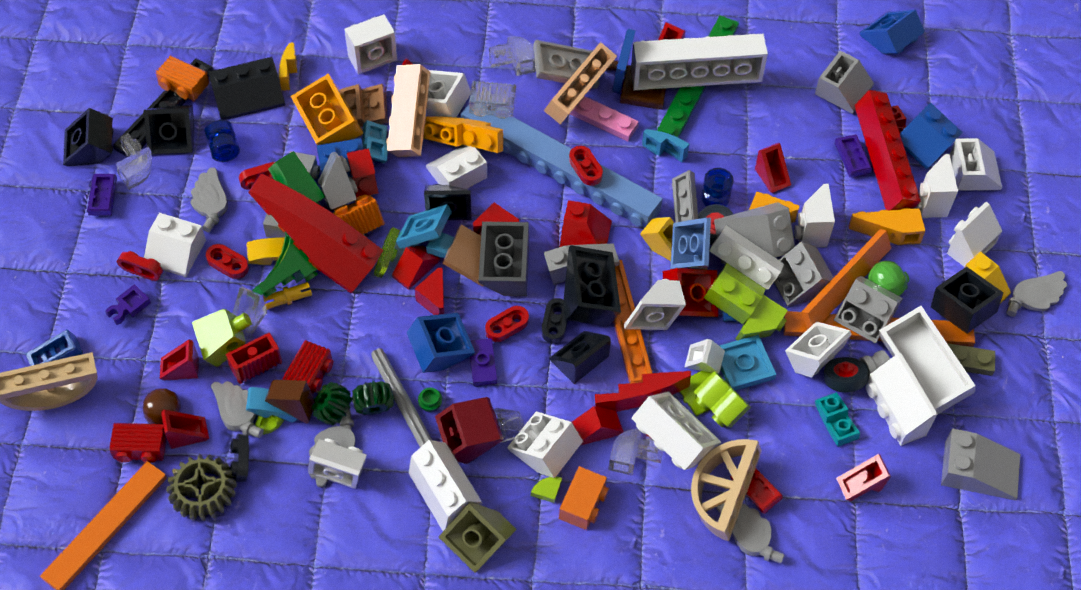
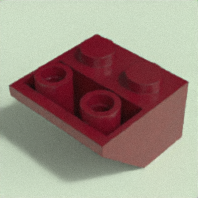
[435,397,504,464]

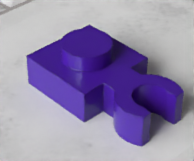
[105,284,151,325]

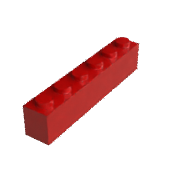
[854,90,921,211]

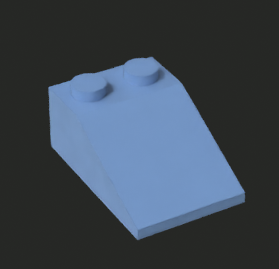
[670,218,711,270]

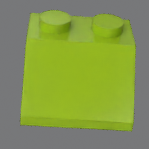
[704,263,766,324]

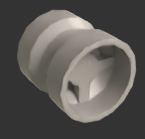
[859,350,890,378]

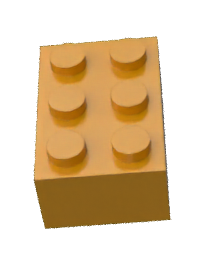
[291,74,364,145]

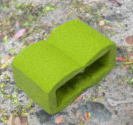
[694,371,751,428]

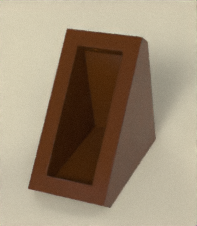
[265,380,314,424]

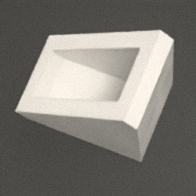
[685,339,725,373]

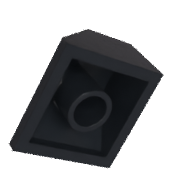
[144,105,195,154]
[424,184,472,220]

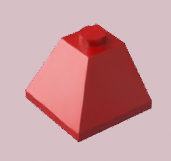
[559,200,612,247]
[662,268,718,317]

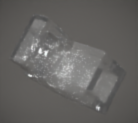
[489,36,536,76]
[116,133,152,190]
[608,429,663,475]

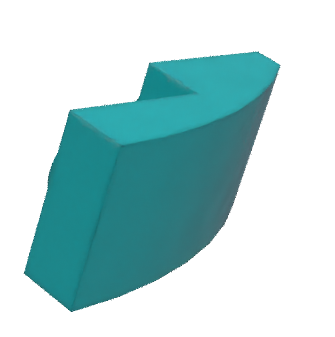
[815,392,860,447]

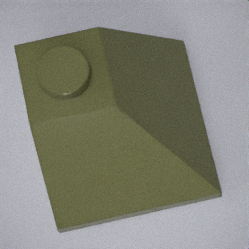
[439,502,517,573]

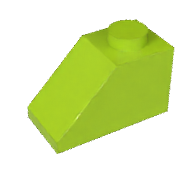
[735,295,788,340]

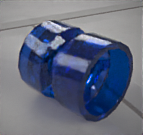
[204,120,240,162]
[701,167,734,207]

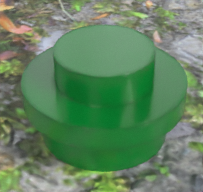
[418,387,442,411]

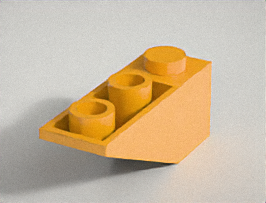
[848,208,926,245]

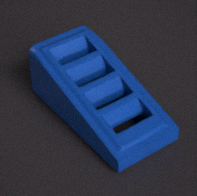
[26,329,83,366]

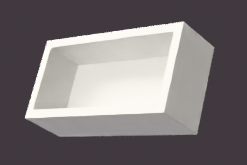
[879,306,976,415]

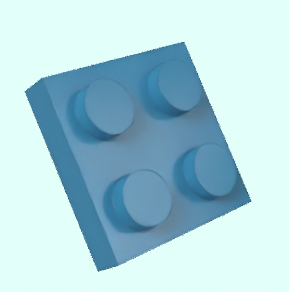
[396,204,452,249]
[719,335,776,390]

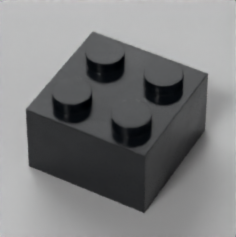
[931,267,1004,334]

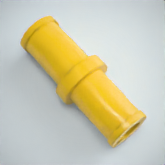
[262,282,312,310]

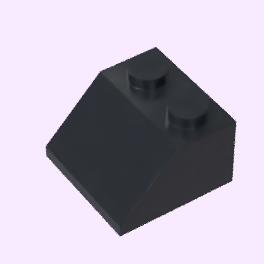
[63,108,114,166]

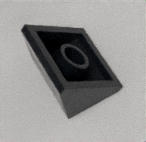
[549,331,611,384]

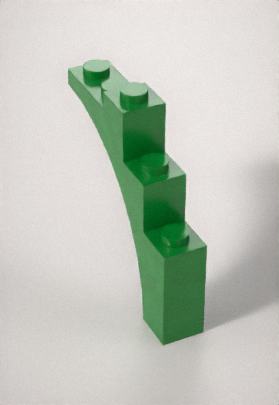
[250,151,325,299]

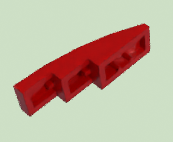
[595,371,691,412]

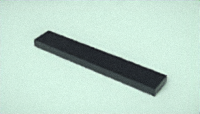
[113,58,213,159]

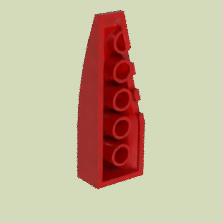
[248,173,383,293]

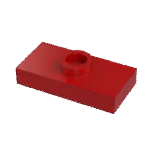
[730,468,783,514]

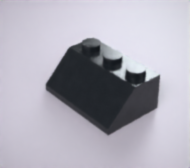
[208,57,285,121]

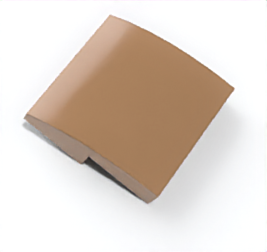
[340,84,388,127]
[443,224,483,287]

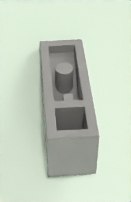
[544,243,620,285]

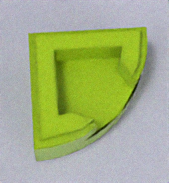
[255,415,284,435]
[531,477,562,503]

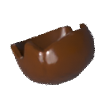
[143,388,181,424]

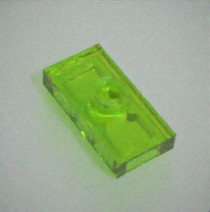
[374,227,400,278]

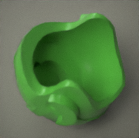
[868,261,909,296]

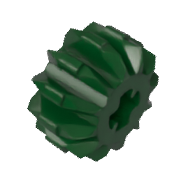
[352,381,394,415]
[311,382,352,425]

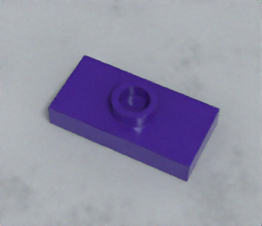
[835,134,872,178]
[87,174,117,216]
[470,338,497,386]

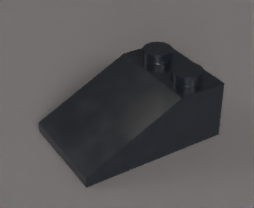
[564,245,621,326]

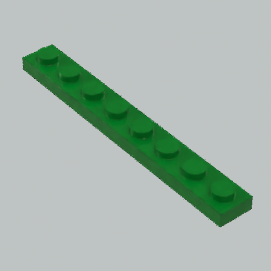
[656,15,739,138]

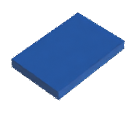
[612,29,636,94]

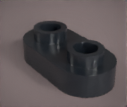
[541,298,568,343]
[230,434,249,482]

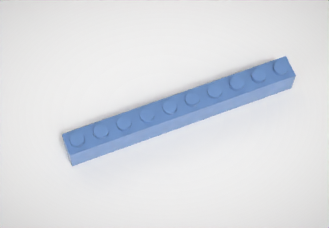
[461,97,663,228]

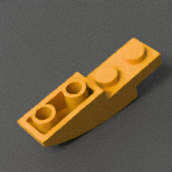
[423,116,503,153]

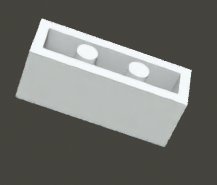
[709,225,784,290]

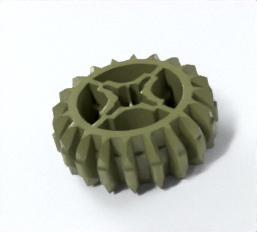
[166,453,237,521]

